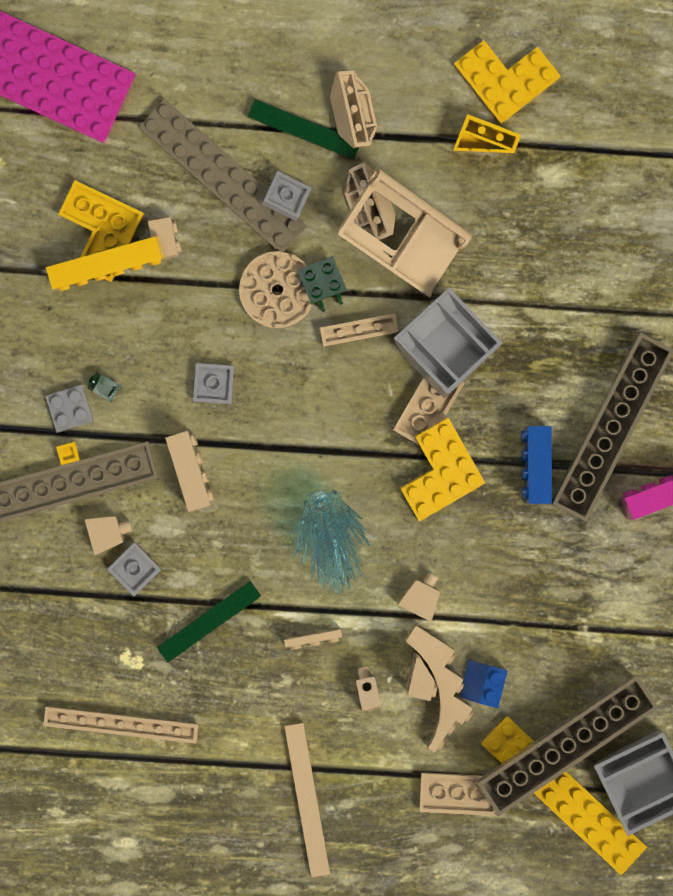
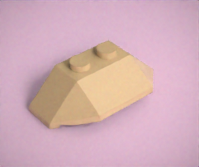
[330,70,377,148]
[344,162,396,240]

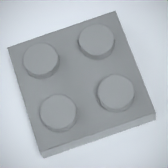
[262,171,311,221]
[193,363,234,404]
[46,385,94,433]
[107,542,162,596]

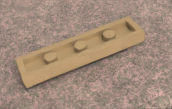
[320,313,399,347]

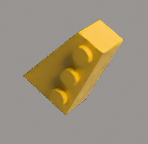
[453,114,521,153]

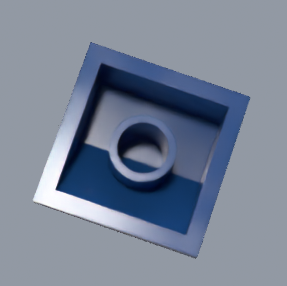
[459,659,508,708]

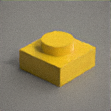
[56,442,80,465]

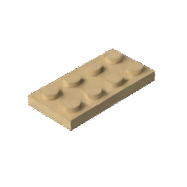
[393,377,464,446]
[419,772,496,816]

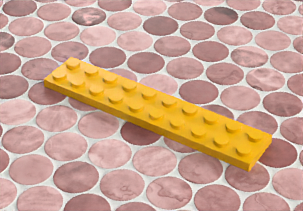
[481,715,647,875]

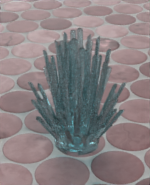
[292,490,372,594]

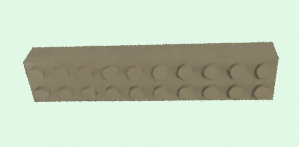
[551,332,673,522]
[475,675,658,816]

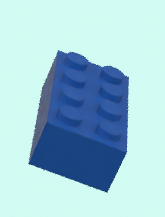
[521,426,552,504]

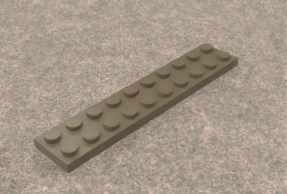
[139,99,307,254]
[0,442,159,522]

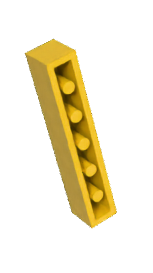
[46,235,166,292]

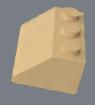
[405,652,437,701]

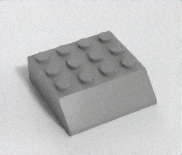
[394,288,502,399]
[594,730,673,836]

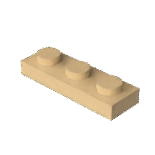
[284,628,342,650]

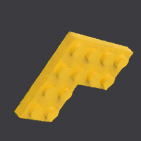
[454,40,561,125]
[58,180,144,283]
[400,417,485,522]

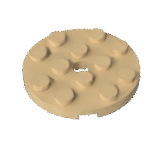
[239,251,313,328]

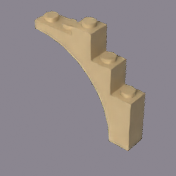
[405,624,473,753]

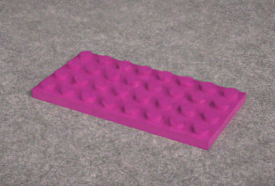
[0,11,136,144]

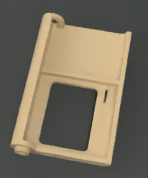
[337,169,472,298]

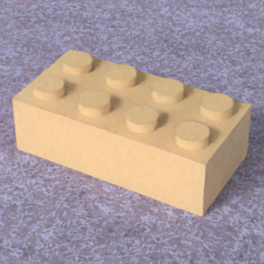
[166,431,215,512]

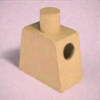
[85,516,133,555]
[398,573,440,622]
[356,667,381,712]

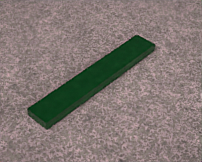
[248,99,359,160]
[157,580,261,663]

